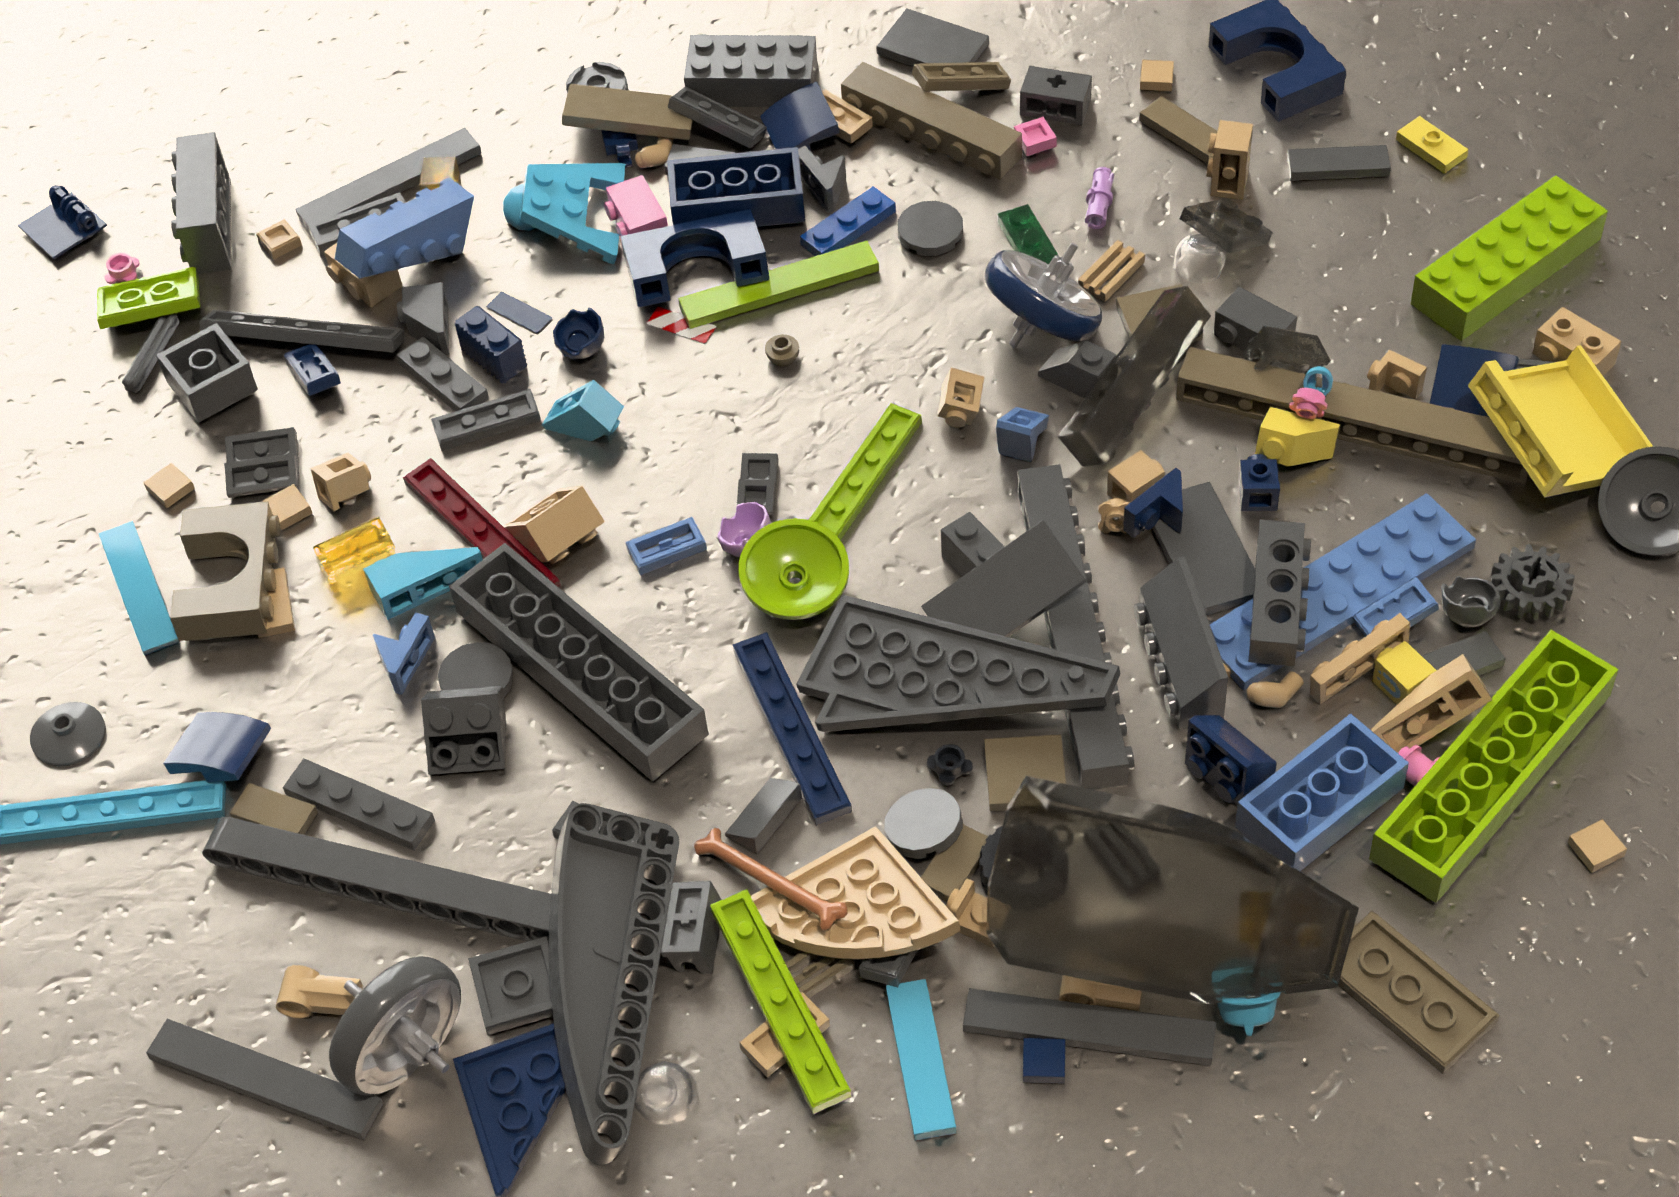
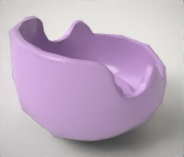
[717,502,771,557]

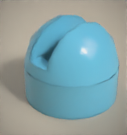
[1303,366,1333,395]

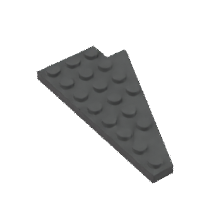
[796,594,1121,732]

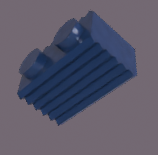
[455,306,528,383]

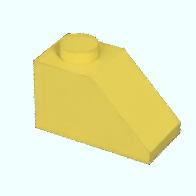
[1255,407,1340,466]

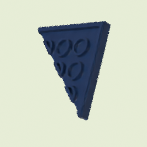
[453,1023,566,1197]

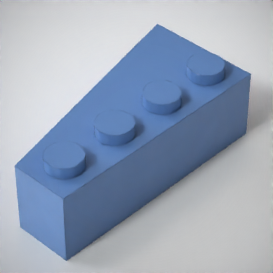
[334,177,474,278]

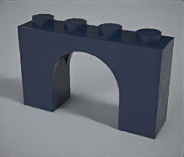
[1208,0,1346,122]
[621,209,770,307]

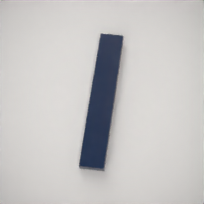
[732,632,852,826]

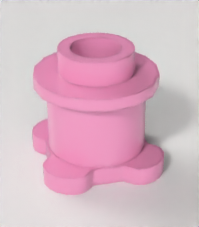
[1398,745,1440,787]

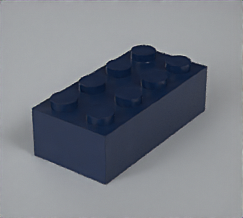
[667,147,805,227]

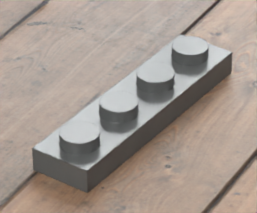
[283,758,435,851]

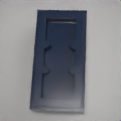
[284,344,341,396]

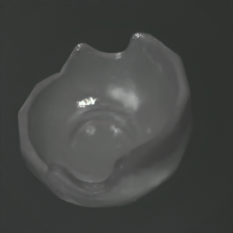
[1173,233,1227,283]
[634,1061,700,1126]

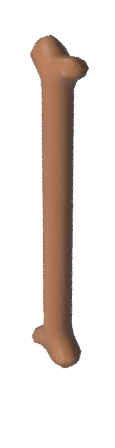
[694,828,848,930]

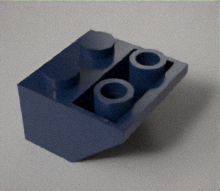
[1185,715,1277,807]

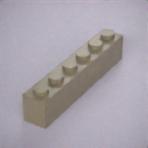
[841,62,1022,180]

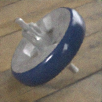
[984,243,1102,348]

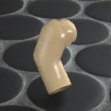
[635,137,674,168]
[1247,671,1304,708]

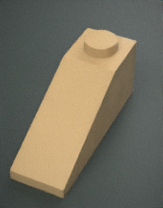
[1370,654,1492,753]

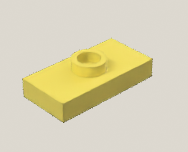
[1396,116,1469,174]

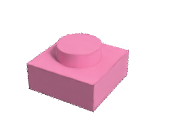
[1014,117,1057,156]

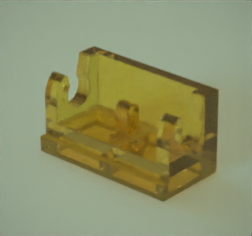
[313,516,395,585]

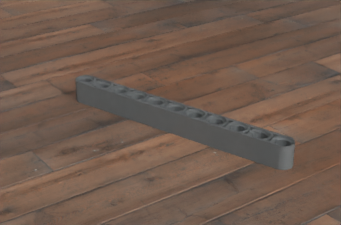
[202,817,551,943]

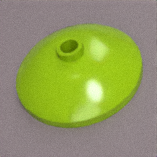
[738,518,849,620]

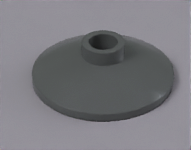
[30,702,106,766]

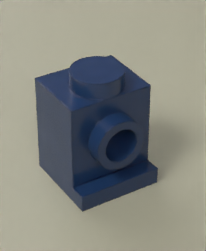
[1238,454,1280,512]

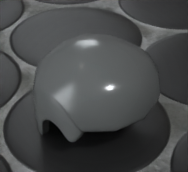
[1441,576,1501,627]

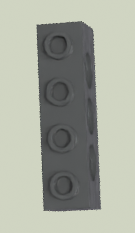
[1248,519,1311,666]

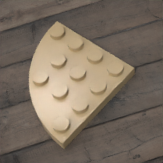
[751,826,961,959]

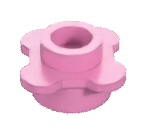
[104,253,140,284]
[1289,388,1328,419]

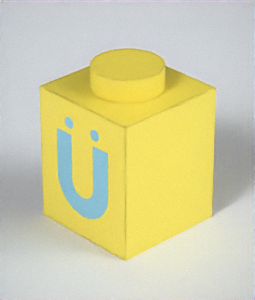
[1372,641,1437,705]

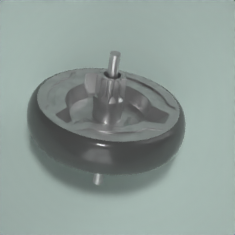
[329,956,461,1096]

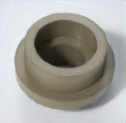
[765,334,799,367]

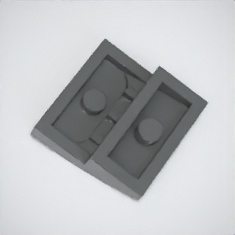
[224,427,299,498]

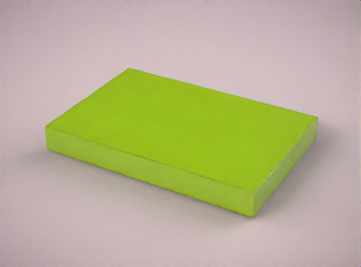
[97,267,200,330]

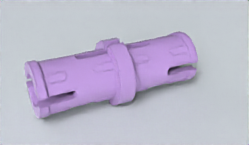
[1085,167,1114,229]

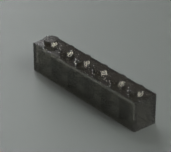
[1058,285,1211,467]

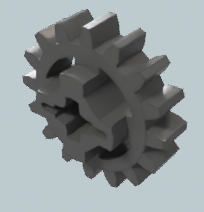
[1490,544,1575,620]

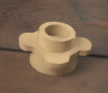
[1098,498,1130,533]

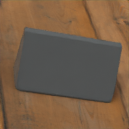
[725,778,802,854]

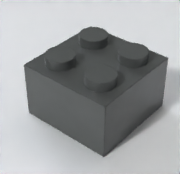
[156,323,258,422]

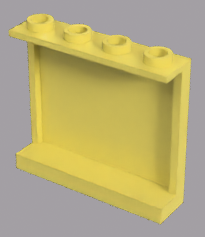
[1468,345,1653,497]

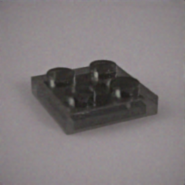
[1179,198,1273,253]

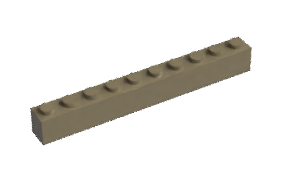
[1176,347,1528,485]

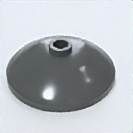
[1598,446,1679,556]

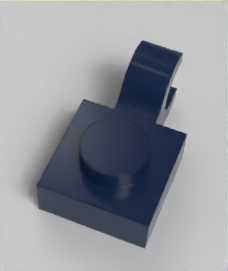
[601,130,638,168]

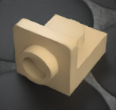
[1367,350,1427,399]
[946,879,1011,947]

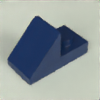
[1123,468,1183,538]

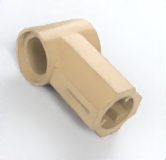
[1059,956,1144,1011]
[276,965,363,1019]

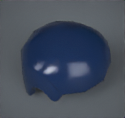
[553,307,605,360]

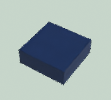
[1023,1038,1065,1084]

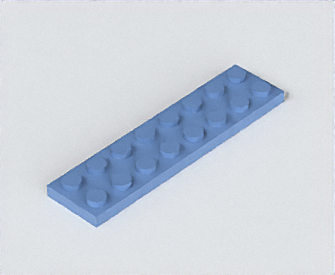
[1210,493,1476,691]

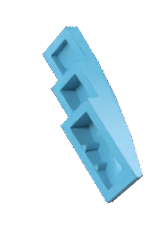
[98,521,180,655]

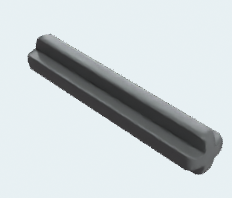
[122,313,179,393]

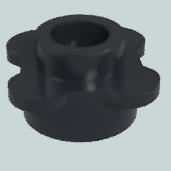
[927,744,973,785]

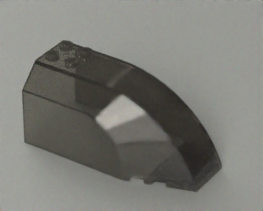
[986,776,1359,1004]

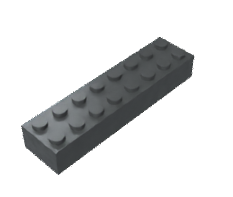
[449,543,709,781]

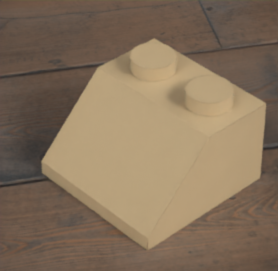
[503,485,605,564]

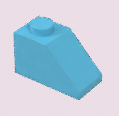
[542,380,624,441]

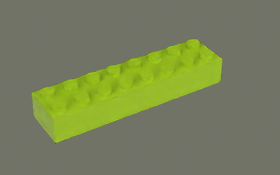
[1369,630,1619,903]

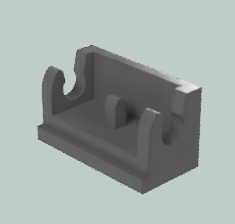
[661,881,722,974]

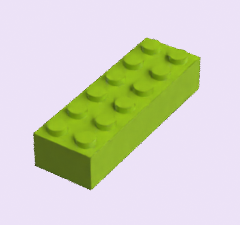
[1410,175,1608,341]

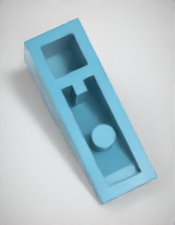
[363,547,483,620]

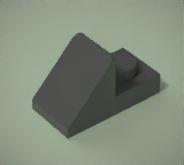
[798,146,846,213]

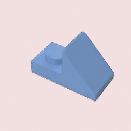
[996,407,1049,462]
[373,612,435,695]

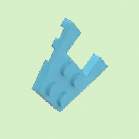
[520,163,626,264]

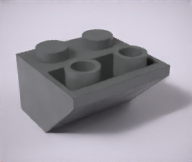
[421,686,506,775]

